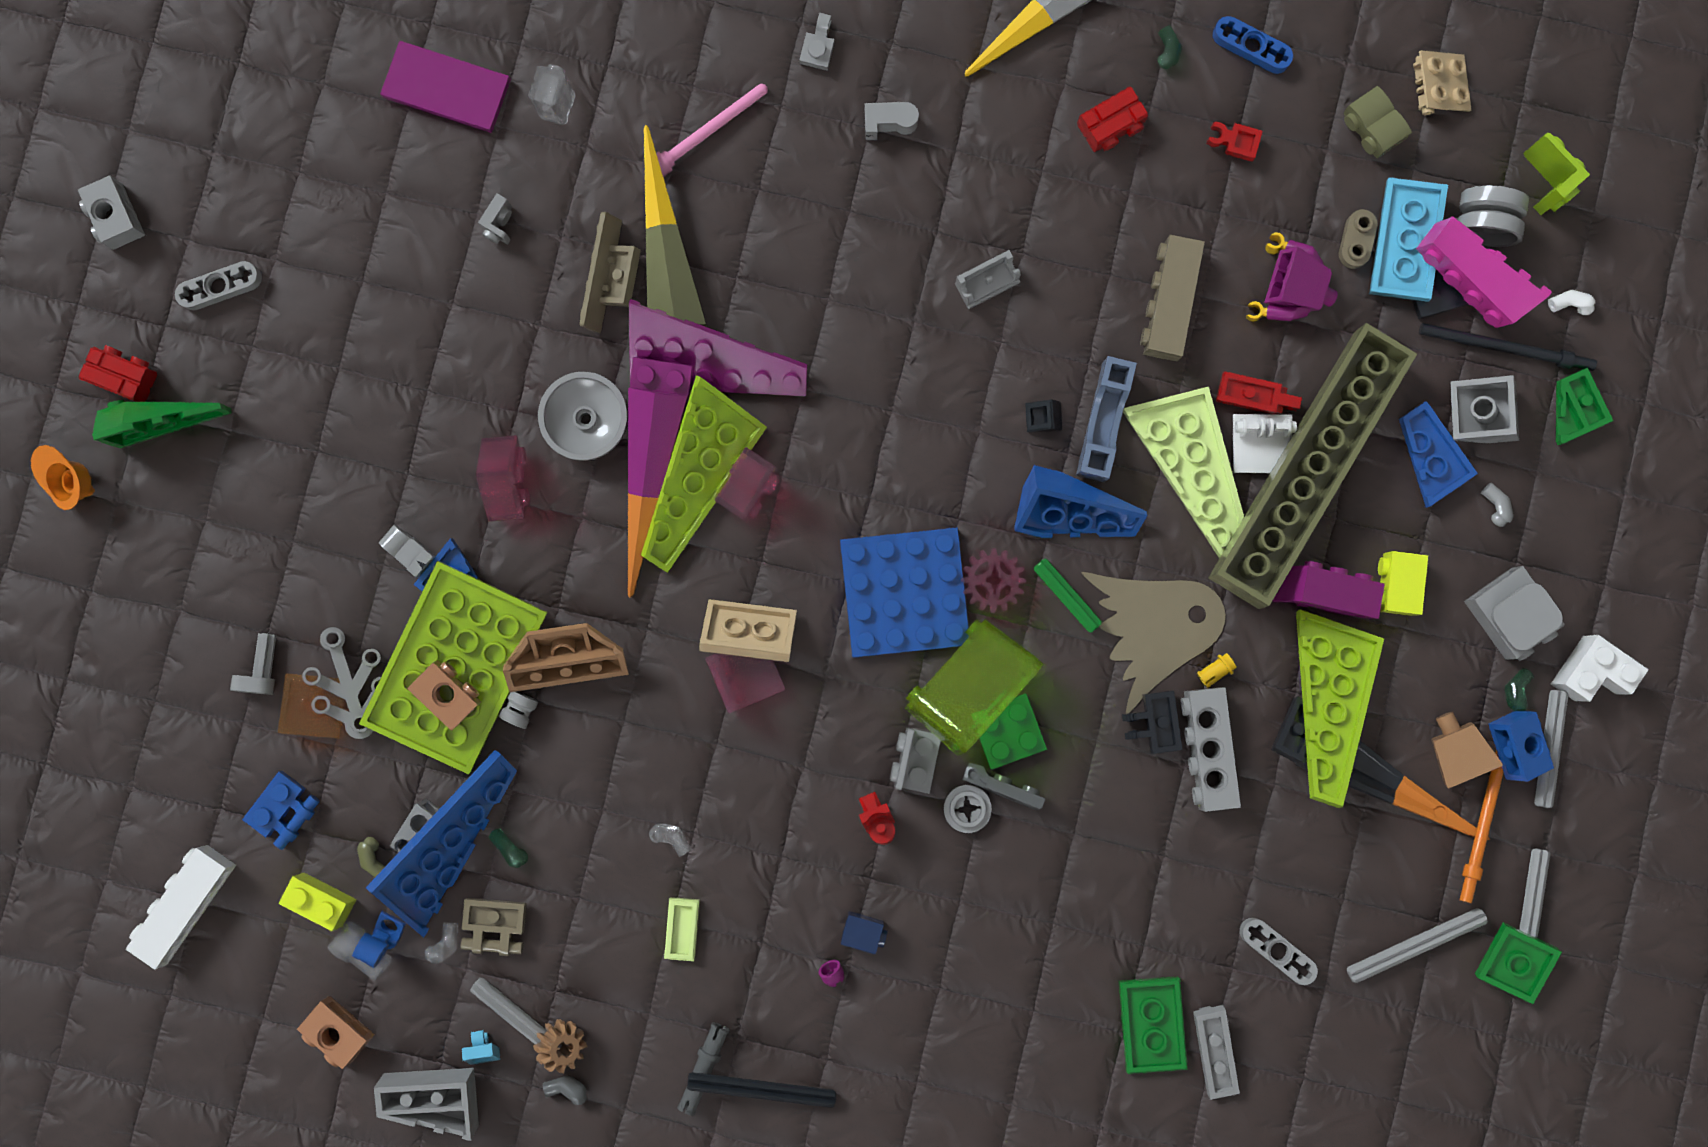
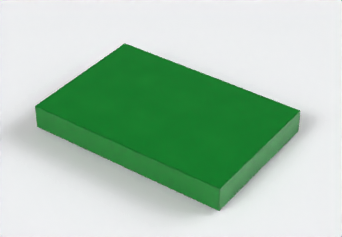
[1119,976,1188,1074]

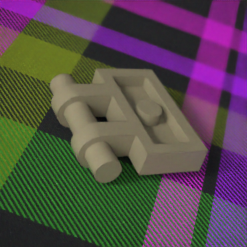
[461,898,527,956]

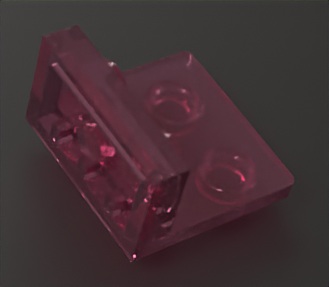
[705,653,785,714]

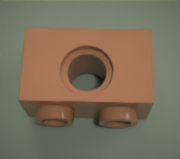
[407,660,481,731]
[297,996,375,1069]

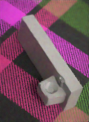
[1193,1005,1240,1100]

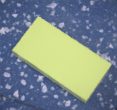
[664,897,700,961]

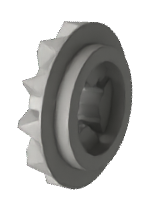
[944,785,992,833]

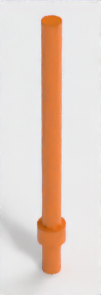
[1459,750,1504,904]

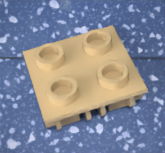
[1413,50,1471,115]

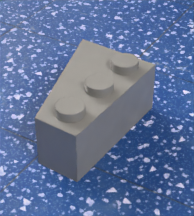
[374,1068,479,1141]

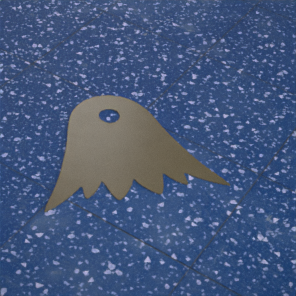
[1081,572,1226,714]

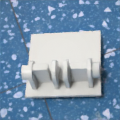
[1233,414,1297,473]

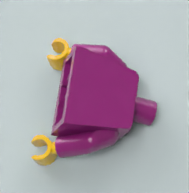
[1246,232,1338,321]

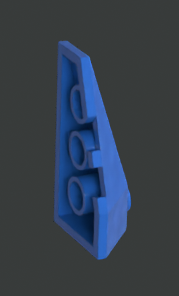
[1014,465,1147,538]

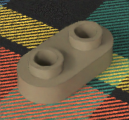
[1339,209,1378,269]

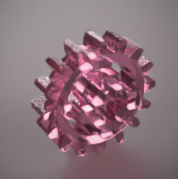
[961,548,1026,613]

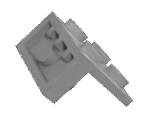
[890,727,942,794]

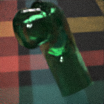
[1504,668,1535,711]

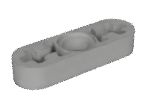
[175,261,262,310]
[1240,918,1318,985]

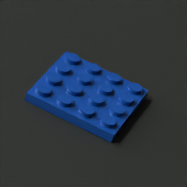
[840,527,970,658]

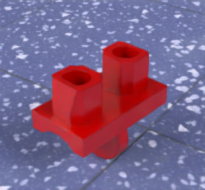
[859,792,896,845]

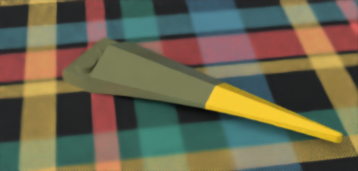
[644,124,707,327]

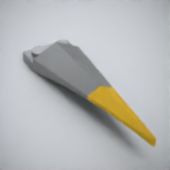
[965,0,1092,76]

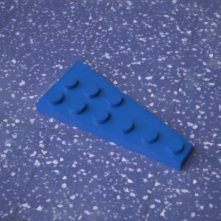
[366,750,517,938]

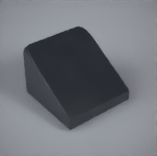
[1025,399,1062,433]

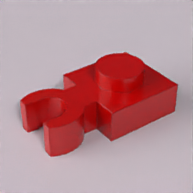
[1206,122,1263,162]

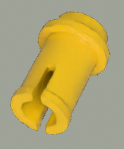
[1196,653,1237,689]

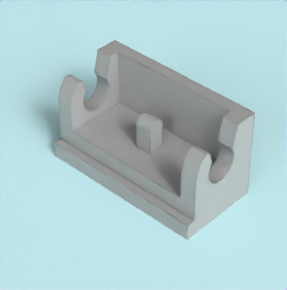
[955,250,1021,310]

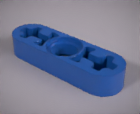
[1213,16,1293,74]

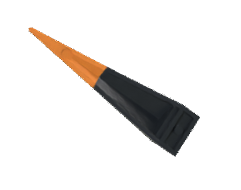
[1271,696,1490,840]

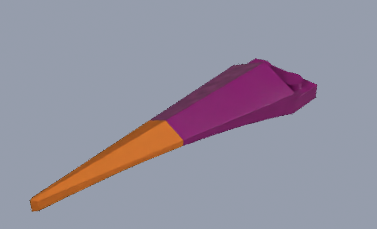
[628,357,694,598]

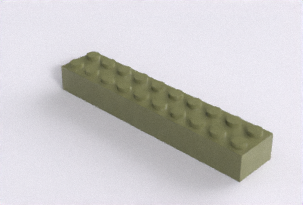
[1208,323,1417,609]

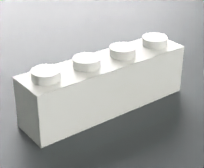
[126,845,236,970]

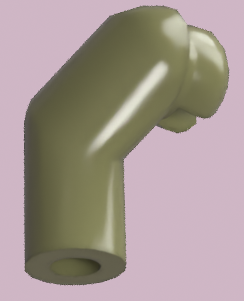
[357,837,385,878]

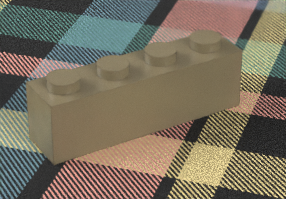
[1140,235,1205,361]

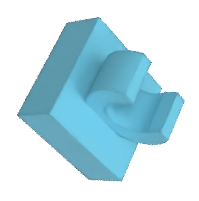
[462,1030,500,1065]

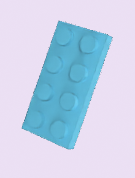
[1369,177,1448,302]

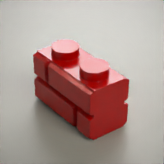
[1077,86,1148,152]
[78,345,157,402]

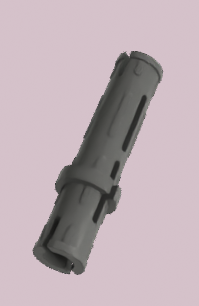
[677,1022,730,1116]

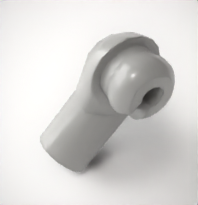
[1481,482,1514,527]

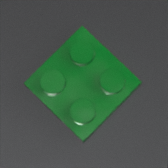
[970,693,1047,770]
[1475,922,1562,1004]

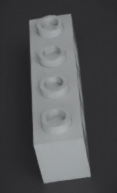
[1181,687,1241,812]

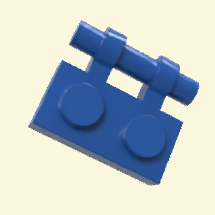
[242,771,320,850]

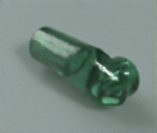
[1158,25,1182,70]
[489,829,528,868]

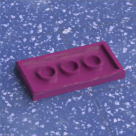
[380,40,511,133]

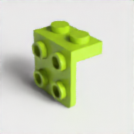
[1524,133,1590,215]

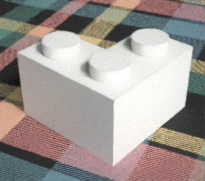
[1551,635,1648,702]

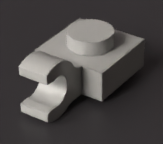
[799,13,835,71]

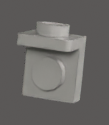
[478,193,512,245]

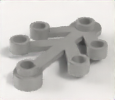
[302,627,381,739]

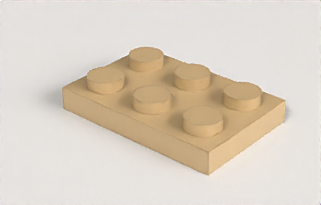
[699,599,797,662]

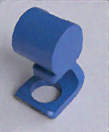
[352,910,406,968]

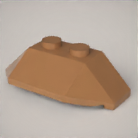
[503,623,629,692]

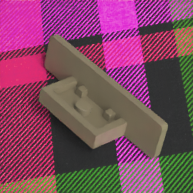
[579,212,641,333]

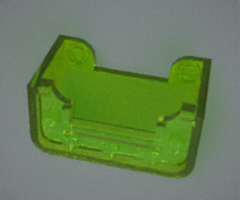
[904,619,1044,756]

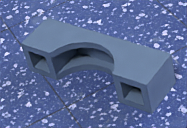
[1076,356,1137,482]

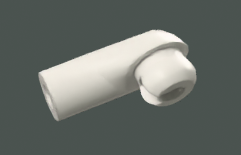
[1548,290,1595,315]

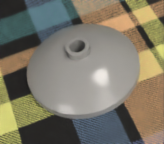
[538,372,628,461]

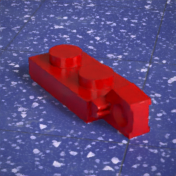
[1216,372,1302,414]

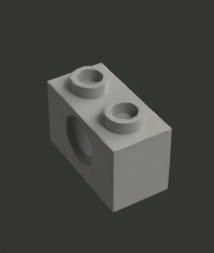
[78,175,145,250]

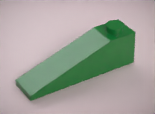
[92,400,232,448]

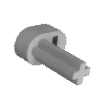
[230,633,277,695]

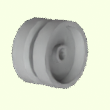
[1457,186,1529,247]

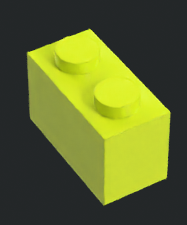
[1378,551,1428,616]
[278,873,357,931]

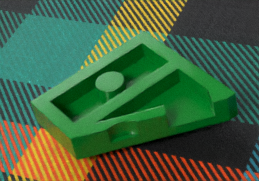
[1556,368,1613,446]

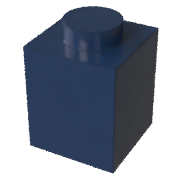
[841,911,888,954]

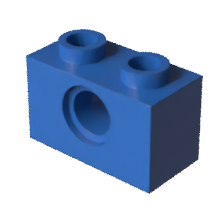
[1488,711,1554,782]

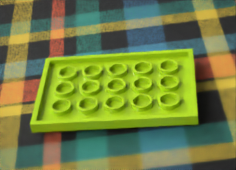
[359,561,548,774]

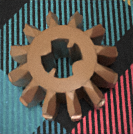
[533,1019,587,1074]

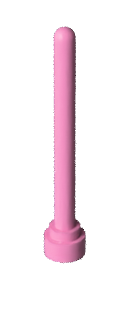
[656,84,768,177]

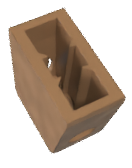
[1431,712,1503,789]

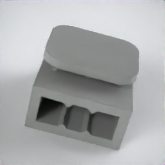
[1464,566,1565,661]

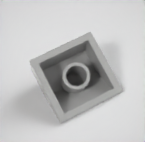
[1450,375,1519,443]

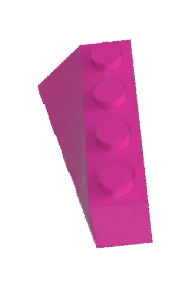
[1416,217,1552,328]

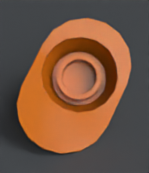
[31,445,95,510]

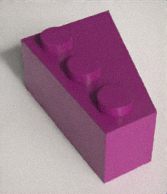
[1272,561,1385,619]

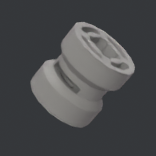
[498,691,538,729]

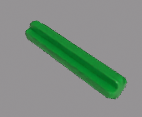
[1034,558,1102,633]

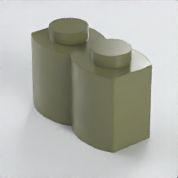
[1343,86,1412,159]

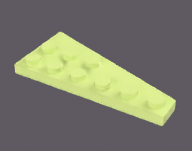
[1123,386,1244,559]

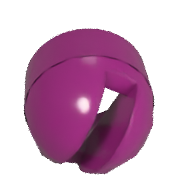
[818,960,845,987]

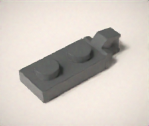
[962,763,1045,810]

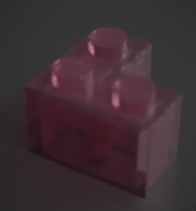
[476,435,530,522]
[715,447,780,523]

